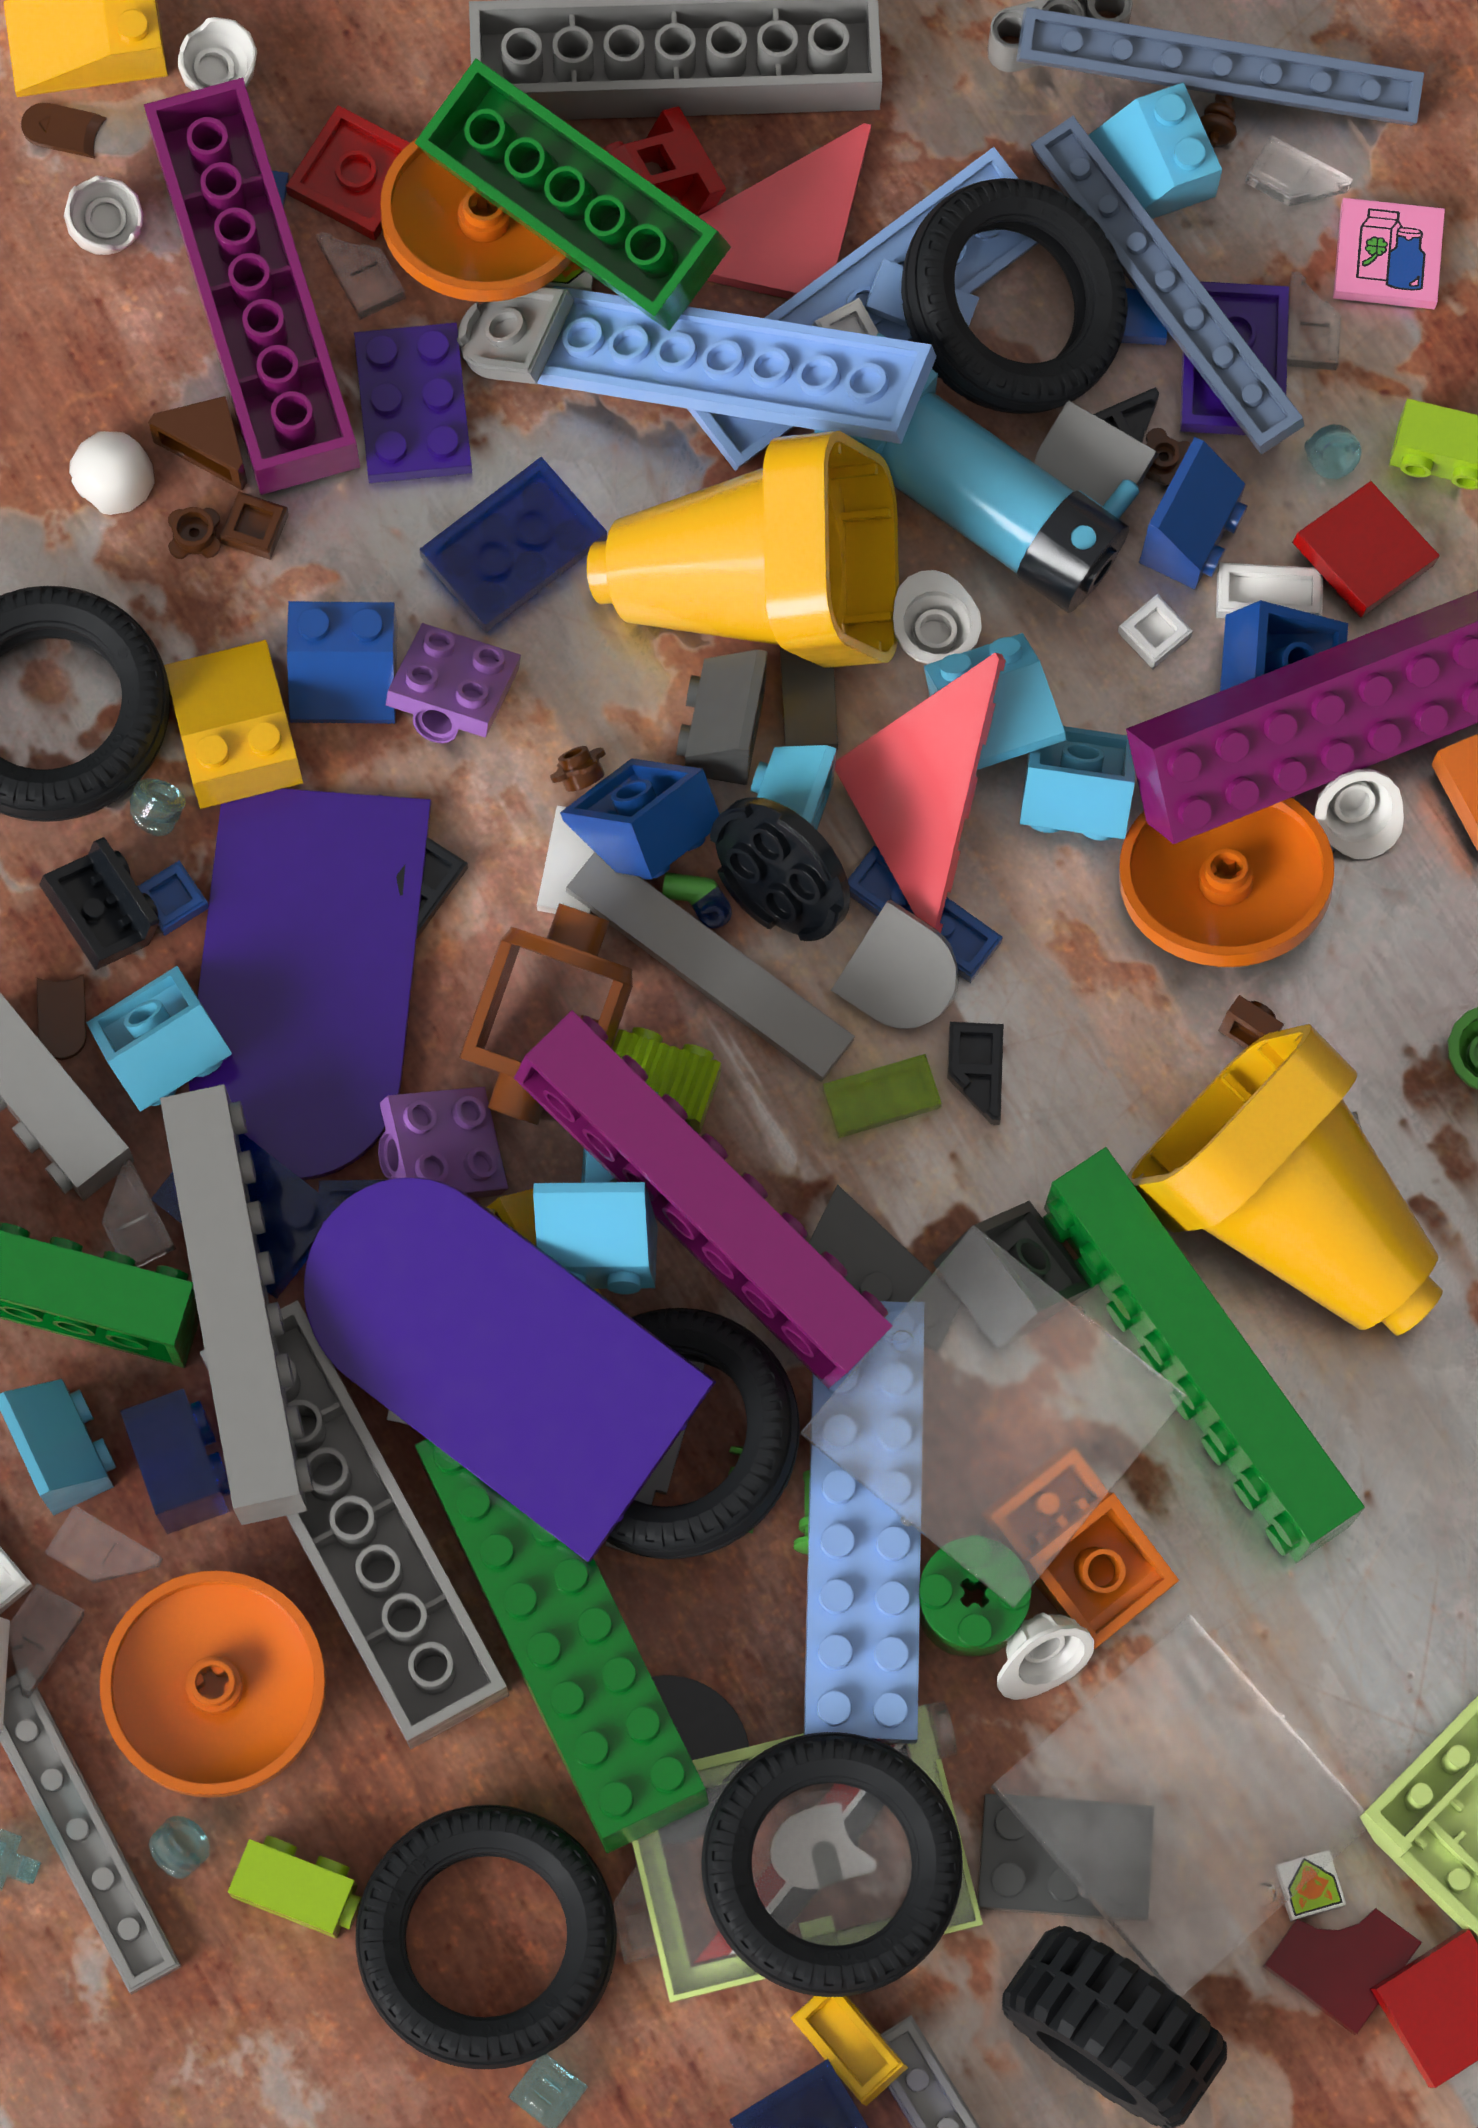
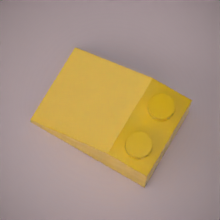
[4,0,168,97]
[164,640,303,809]

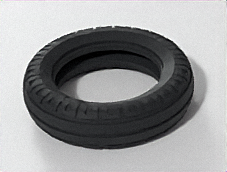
[901,178,1128,414]
[0,586,170,822]
[606,1308,800,1559]
[701,1732,963,1997]
[356,1805,617,2069]

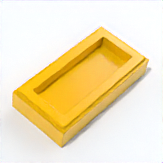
[791,1996,909,2106]

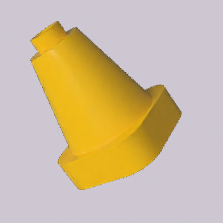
[587,431,899,668]
[1127,1024,1443,1336]

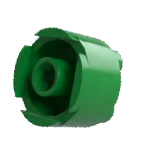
[919,1535,1032,1657]

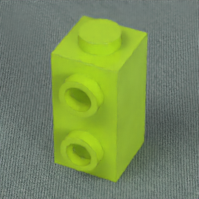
[1389,398,1478,490]
[228,1835,362,1939]

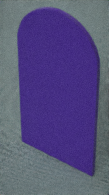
[189,789,432,1182]
[304,1178,716,1562]

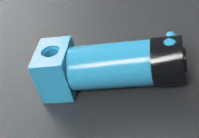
[815,333,1140,613]

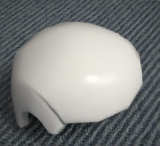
[178,17,257,91]
[64,175,144,255]
[69,431,155,515]

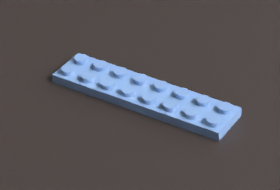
[688,147,1038,472]
[537,286,936,444]
[804,1301,924,1744]

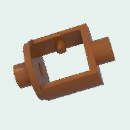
[459,903,633,1125]

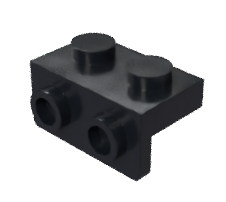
[39,837,159,970]

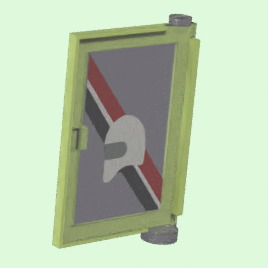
[632,1701,983,2003]

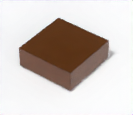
[220,491,289,560]

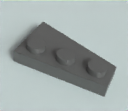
[809,1184,961,1354]

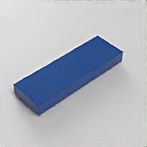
[848,845,1003,983]

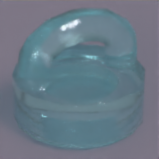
[1304,424,1362,479]
[130,778,186,836]
[149,1816,210,1879]

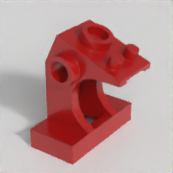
[602,106,726,216]

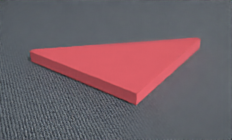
[698,123,871,299]
[835,653,1006,933]

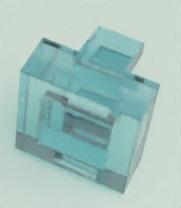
[0,1829,41,1891]
[508,2054,588,2128]

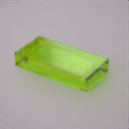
[822,1054,942,1138]

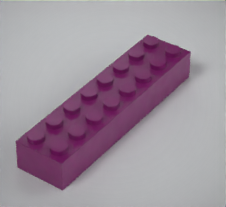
[144,77,360,496]
[1126,590,1478,844]
[514,1010,893,1389]

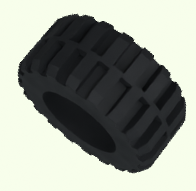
[1002,1926,1227,2128]

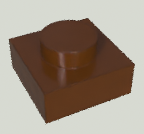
[1218,995,1284,1049]

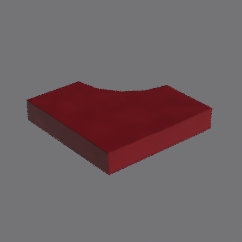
[1263,1908,1422,2035]

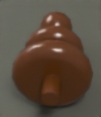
[1200,94,1237,148]

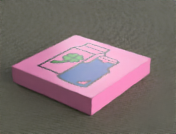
[1333,198,1445,309]

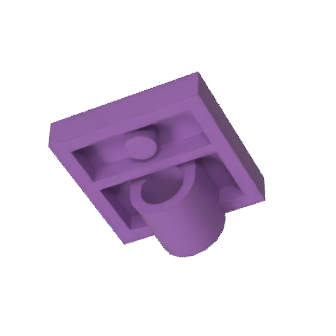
[386,623,521,743]
[378,1087,509,1198]

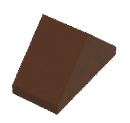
[148,396,247,490]

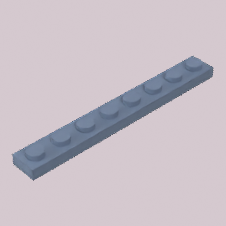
[1016,7,1424,126]
[1031,116,1305,455]

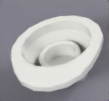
[893,570,982,664]
[1314,767,1404,859]
[997,1612,1094,1700]

